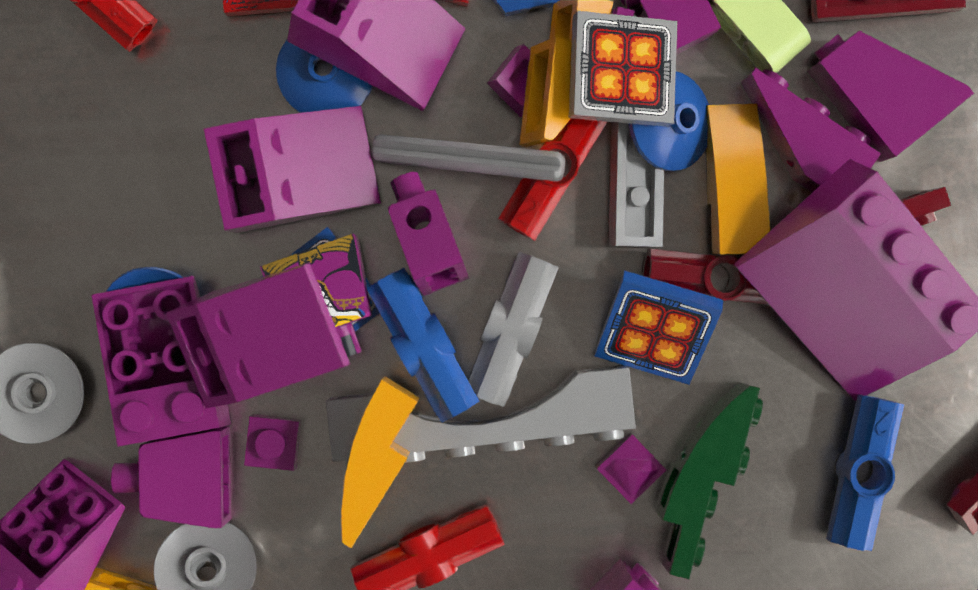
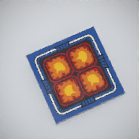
[595,271,723,385]

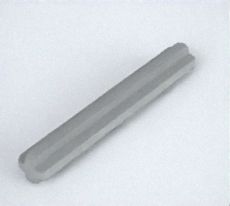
[372,134,565,181]

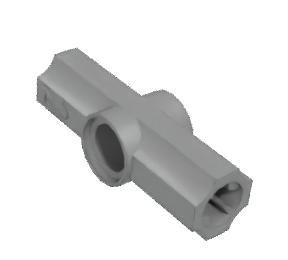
[468,252,559,407]

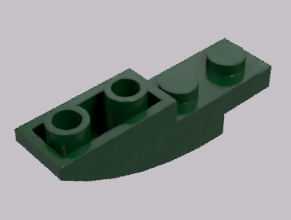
[656,382,763,579]

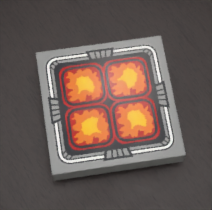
[569,11,677,127]

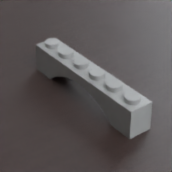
[326,365,636,468]

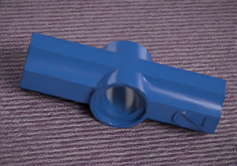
[366,268,480,423]
[826,394,904,551]

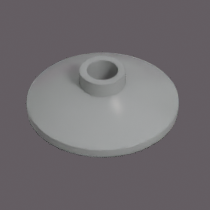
[0,343,84,444]
[154,523,257,590]

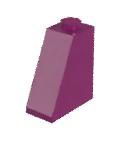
[807,30,974,162]

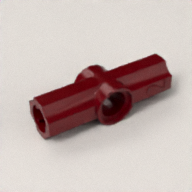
[642,248,769,305]

